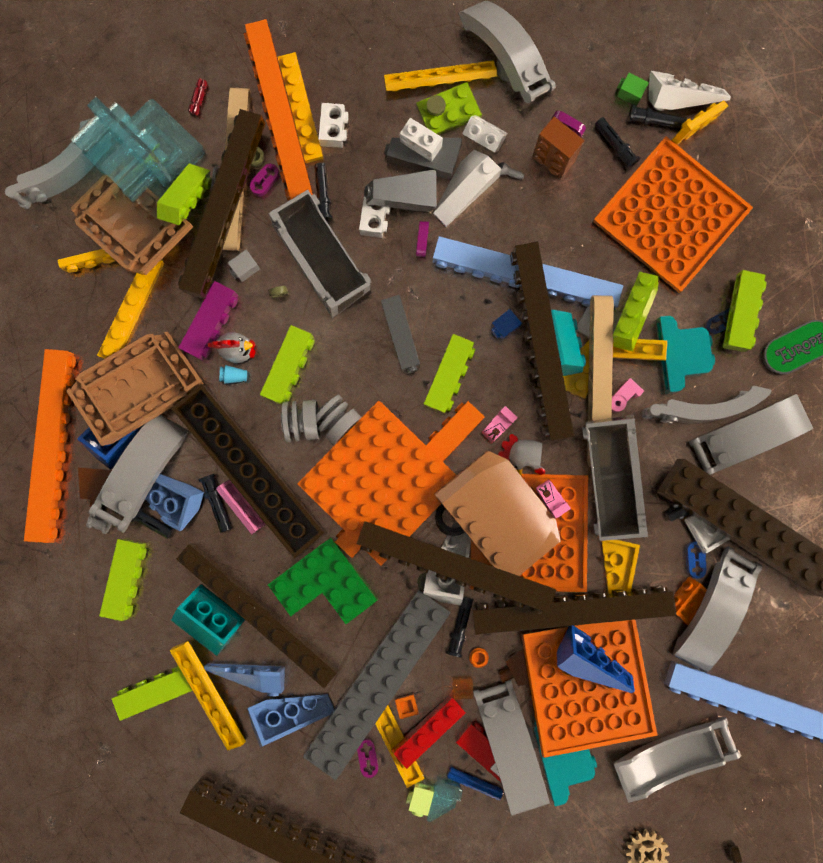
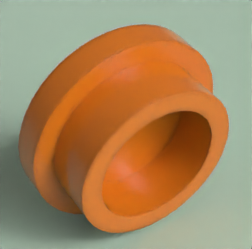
[469,648,489,668]

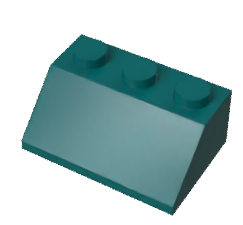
[551,310,586,376]
[171,584,245,656]

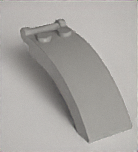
[458,0,556,103]
[5,116,110,209]
[641,386,771,424]
[689,394,813,475]
[88,415,189,533]
[673,546,762,673]
[473,679,550,816]
[614,717,741,803]

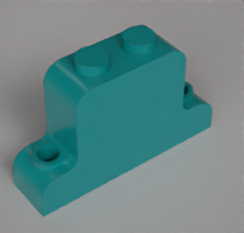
[656,316,715,395]
[532,722,597,807]

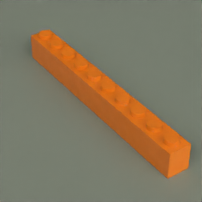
[244,19,313,206]
[24,349,76,543]
[335,401,485,558]

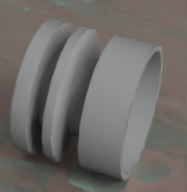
[316,395,362,445]
[281,399,320,442]

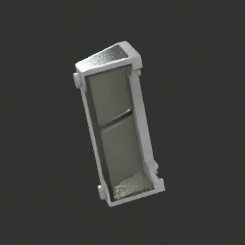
[269,190,371,318]
[583,415,648,541]

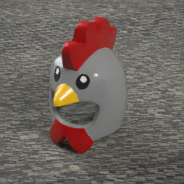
[208,332,255,363]
[498,434,545,475]

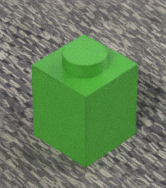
[617,73,649,106]

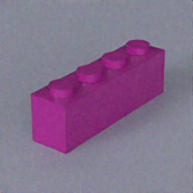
[178,281,238,361]

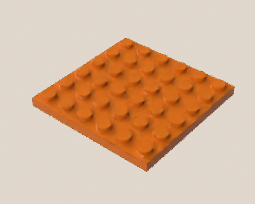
[593,136,753,293]
[297,400,456,566]
[470,474,588,592]
[521,620,658,758]

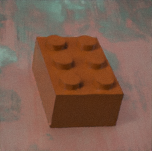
[532,117,585,178]

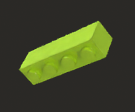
[157,163,212,225]
[722,270,767,352]
[613,272,658,352]
[260,325,315,405]
[424,334,476,415]
[99,539,146,621]
[112,666,193,721]

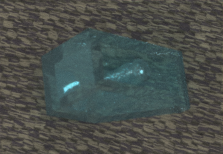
[427,776,463,822]

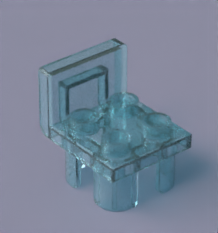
[70,97,205,203]

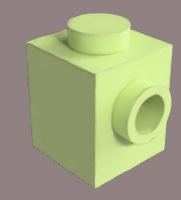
[406,783,434,817]

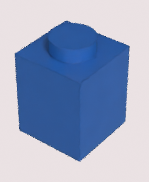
[491,309,522,341]

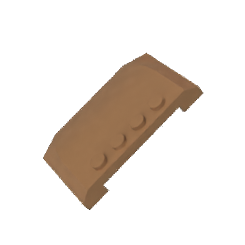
[71,161,193,275]
[67,332,203,446]
[434,451,561,576]

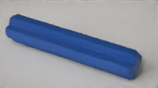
[447,767,503,800]

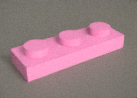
[216,480,266,534]

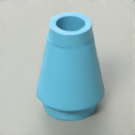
[219,365,247,384]

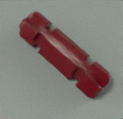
[188,78,207,116]

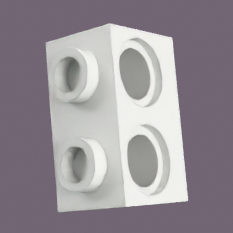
[319,103,348,148]
[462,115,508,152]
[400,118,443,162]
[359,196,390,238]

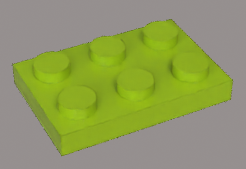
[416,82,482,135]

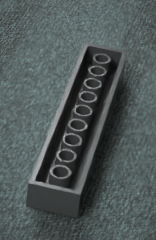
[303,589,451,780]

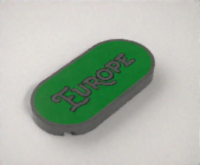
[762,320,823,375]

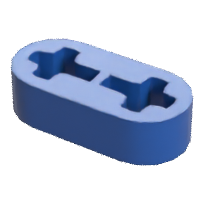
[685,541,707,579]

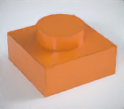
[395,693,419,719]

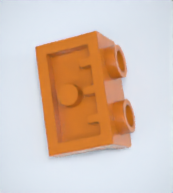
[674,577,707,625]

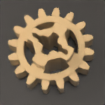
[624,829,670,863]

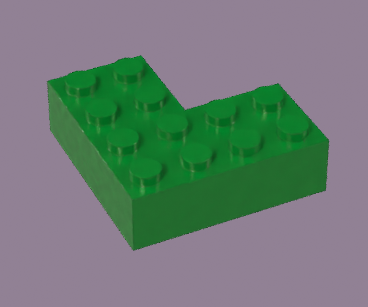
[268,537,378,624]

